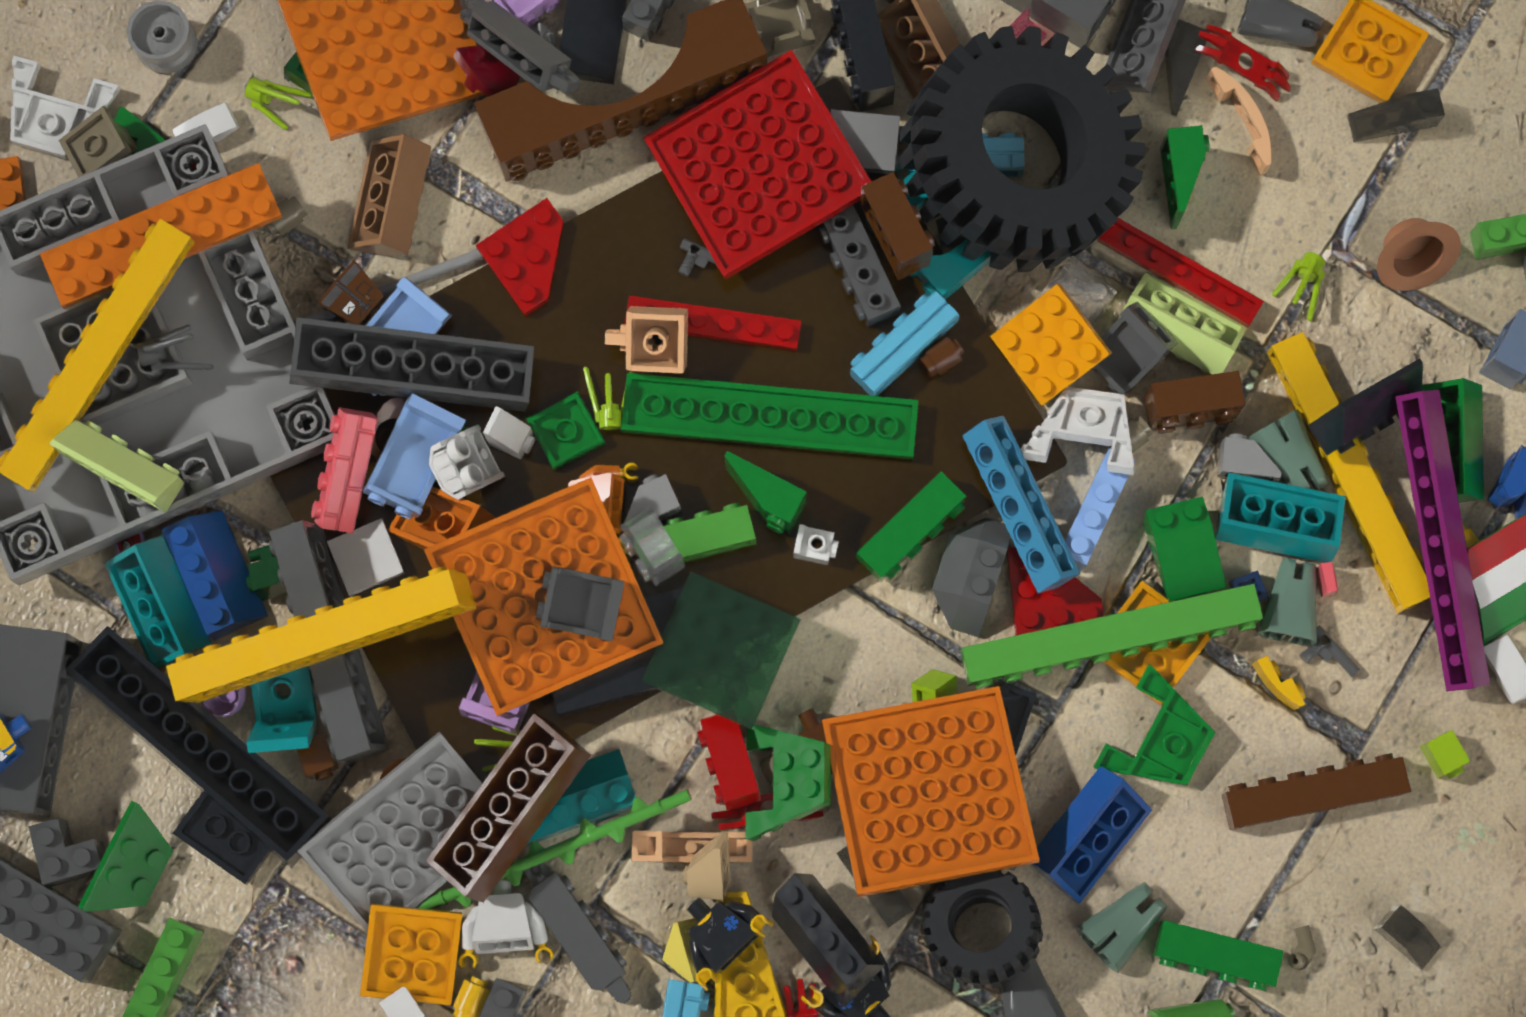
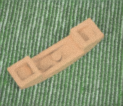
[1206,66,1271,175]
[631,830,752,863]

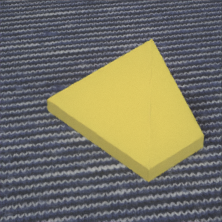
[662,918,715,983]

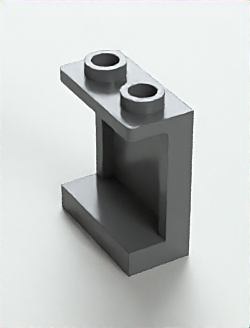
[1092,301,1178,395]
[535,566,625,641]

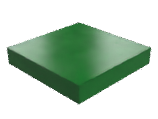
[526,391,606,471]

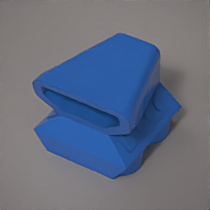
[1488,445,1526,519]

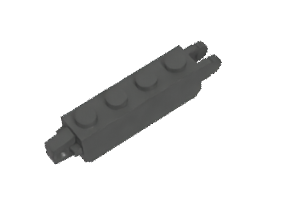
[460,0,580,93]
[525,863,632,1004]

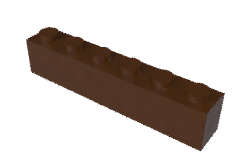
[1221,753,1412,830]

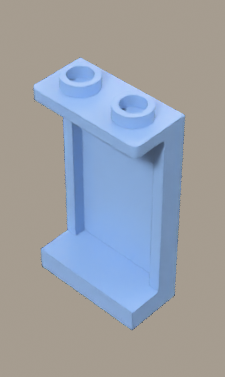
[366,276,452,396]
[363,393,465,519]

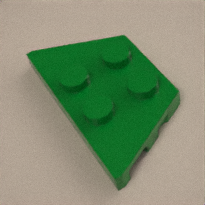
[78,800,173,912]

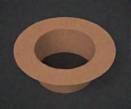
[1377,218,1461,291]

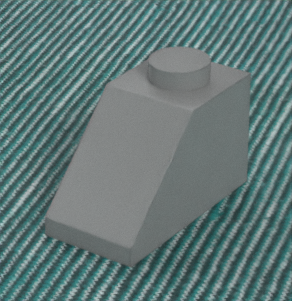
[1217,434,1281,482]
[624,474,681,535]

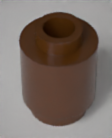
[919,337,964,378]

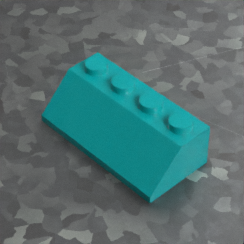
[1215,473,1345,563]
[104,535,212,669]
[525,749,637,846]

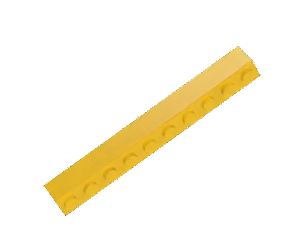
[0,219,195,493]
[1267,332,1430,614]

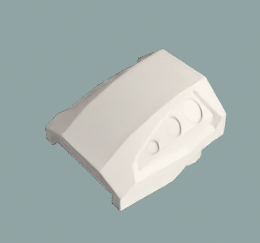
[429,424,505,500]

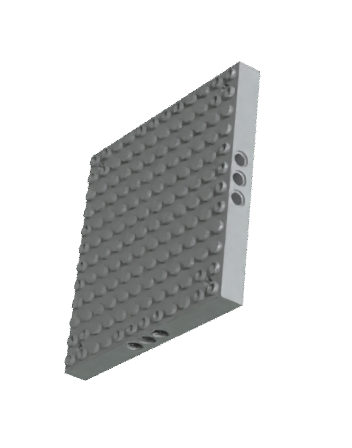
[0,124,335,586]

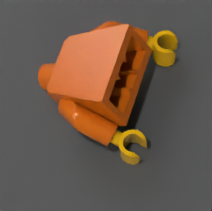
[568,463,639,554]

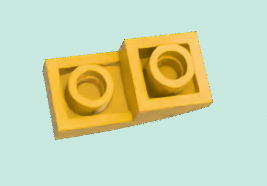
[1252,655,1306,710]

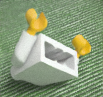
[459,880,553,969]

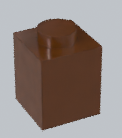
[296,732,339,782]

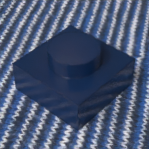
[1228,570,1269,602]

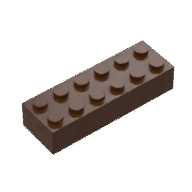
[426,713,591,903]

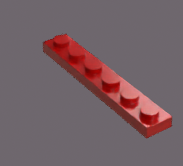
[1097,218,1264,328]
[625,295,801,351]

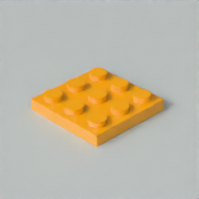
[1311,0,1429,106]
[990,283,1112,406]
[1102,581,1211,706]
[360,903,462,1005]

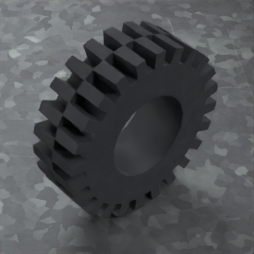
[900,26,1145,272]

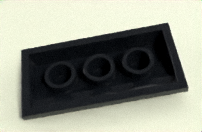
[559,0,627,84]

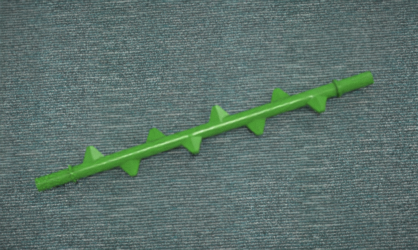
[416,789,692,909]

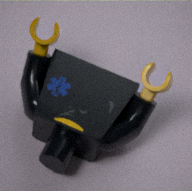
[687,898,774,991]
[801,935,892,1017]

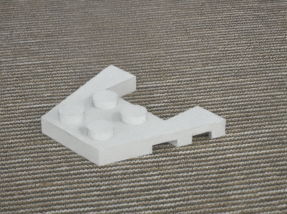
[10,56,121,159]
[1020,387,1135,475]

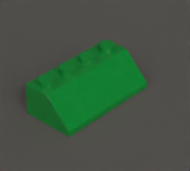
[1422,378,1484,503]

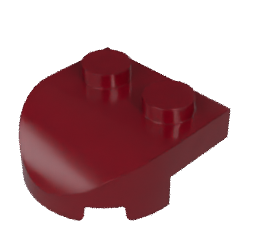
[454,45,520,97]

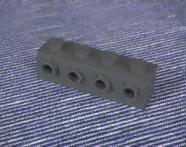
[622,0,675,42]
[818,205,901,327]

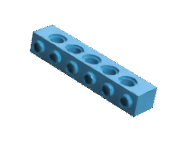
[963,416,1080,593]

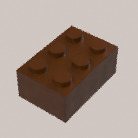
[860,172,935,280]
[1144,371,1245,434]

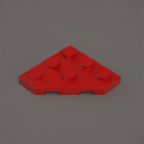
[475,198,564,317]
[1007,547,1104,636]

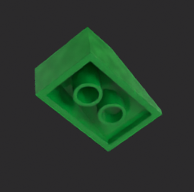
[1160,125,1210,229]
[724,451,807,534]
[1143,496,1226,602]

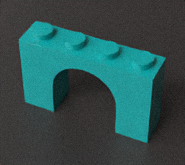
[865,170,991,299]

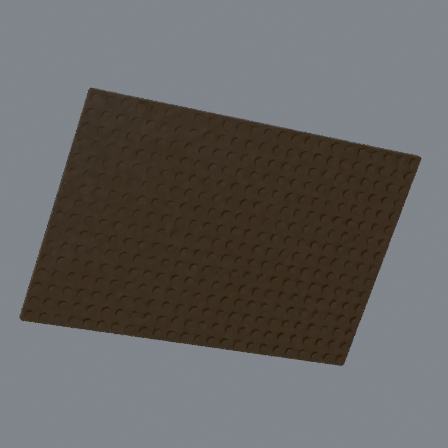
[270,78,1067,783]

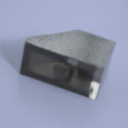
[1374,905,1441,970]

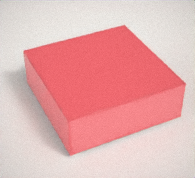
[1316,562,1338,597]

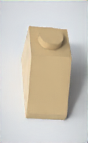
[683,832,731,900]

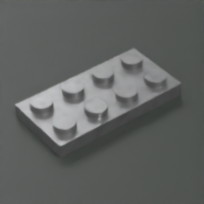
[1105,0,1186,93]

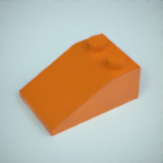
[388,486,496,550]

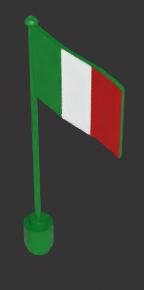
[1467,513,1526,646]

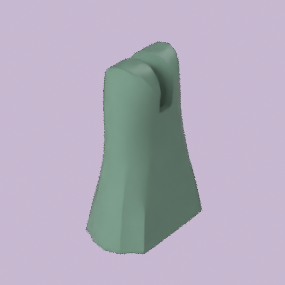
[1248,409,1329,490]
[1257,558,1317,646]
[1076,882,1167,973]

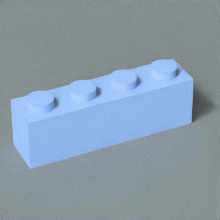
[1065,448,1135,572]

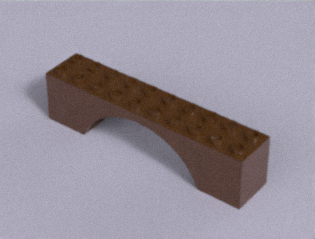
[474,0,767,182]

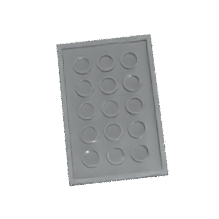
[298,731,482,932]

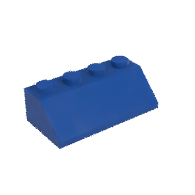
[161,510,269,641]
[1031,766,1152,904]

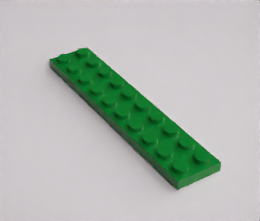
[621,373,919,460]

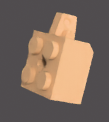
[605,306,688,373]

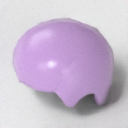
[202,687,247,717]

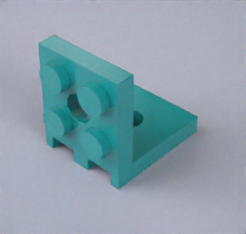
[246,667,318,753]

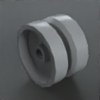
[126,0,198,74]

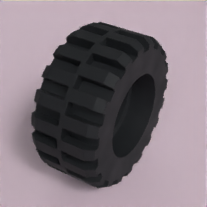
[923,870,1043,989]

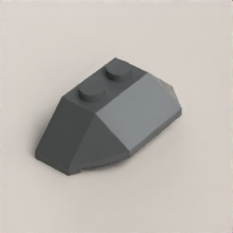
[932,518,1011,638]

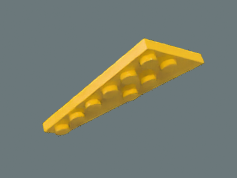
[714,892,787,1017]

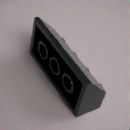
[1308,358,1423,455]
[772,873,885,1007]

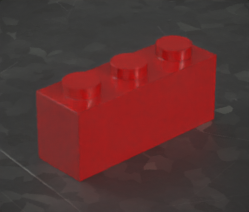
[697,710,762,811]

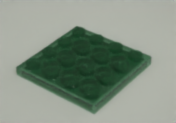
[642,572,801,730]

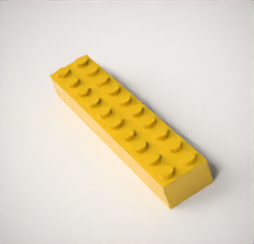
[166,566,476,703]

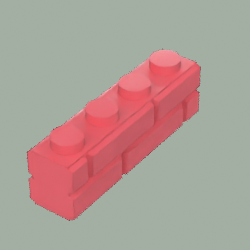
[311,407,378,533]

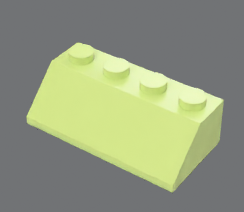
[1119,272,1247,375]
[50,420,184,513]

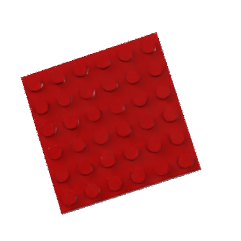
[643,49,871,280]

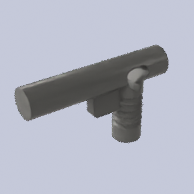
[678,238,716,277]
[1299,625,1360,677]

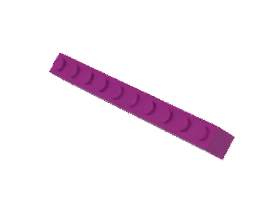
[1395,390,1490,692]

